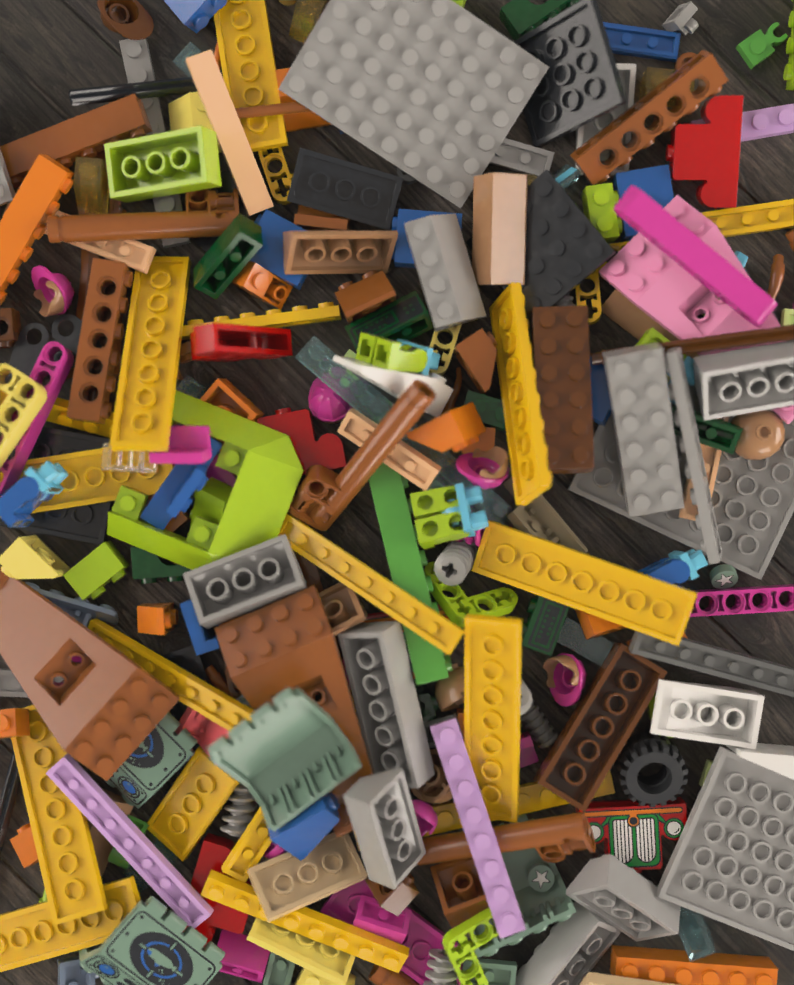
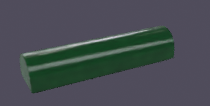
[670,403,743,454]

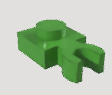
[736,22,788,69]

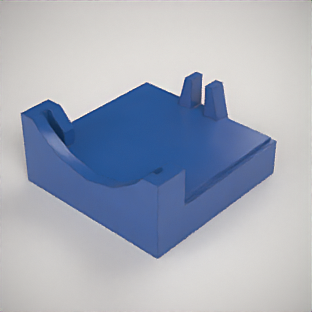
[180,599,220,656]

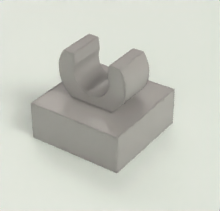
[662,1,699,36]

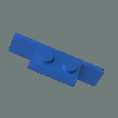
[140,436,222,530]

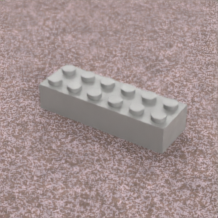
[602,343,684,517]
[338,621,435,788]

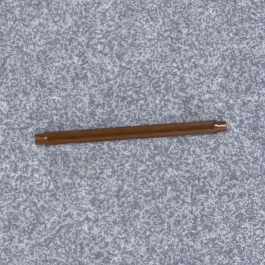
[591,325,794,366]

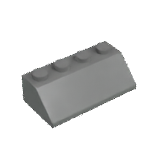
[404,213,486,332]
[693,340,794,421]
[183,534,308,629]
[343,768,426,889]
[566,854,681,942]
[515,902,621,985]

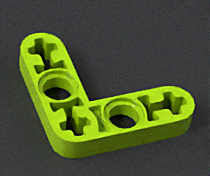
[424,562,518,627]
[442,907,498,985]

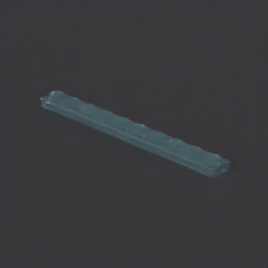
[295,336,514,525]

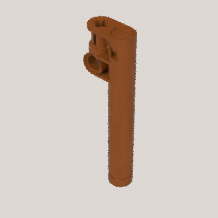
[47,188,239,243]
[288,379,436,531]
[415,812,596,866]

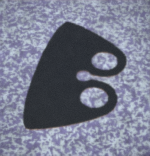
[9,314,102,378]

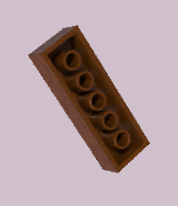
[530,305,595,474]
[533,643,667,812]

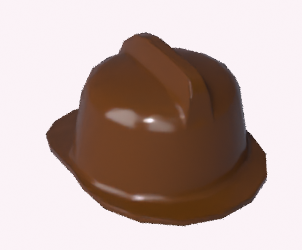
[97,0,154,40]

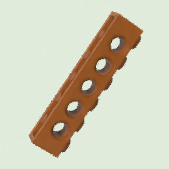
[570,50,728,185]
[67,258,133,425]

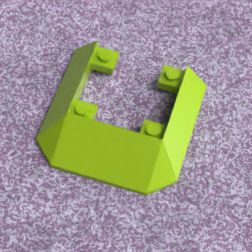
[107,390,304,570]

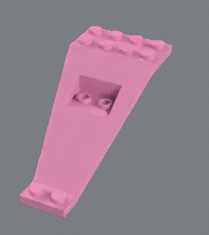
[599,195,794,424]

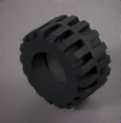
[615,732,688,807]

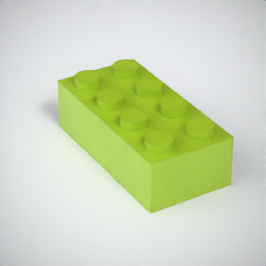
[104,126,222,203]

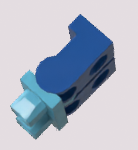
[0,461,69,527]
[637,549,708,584]

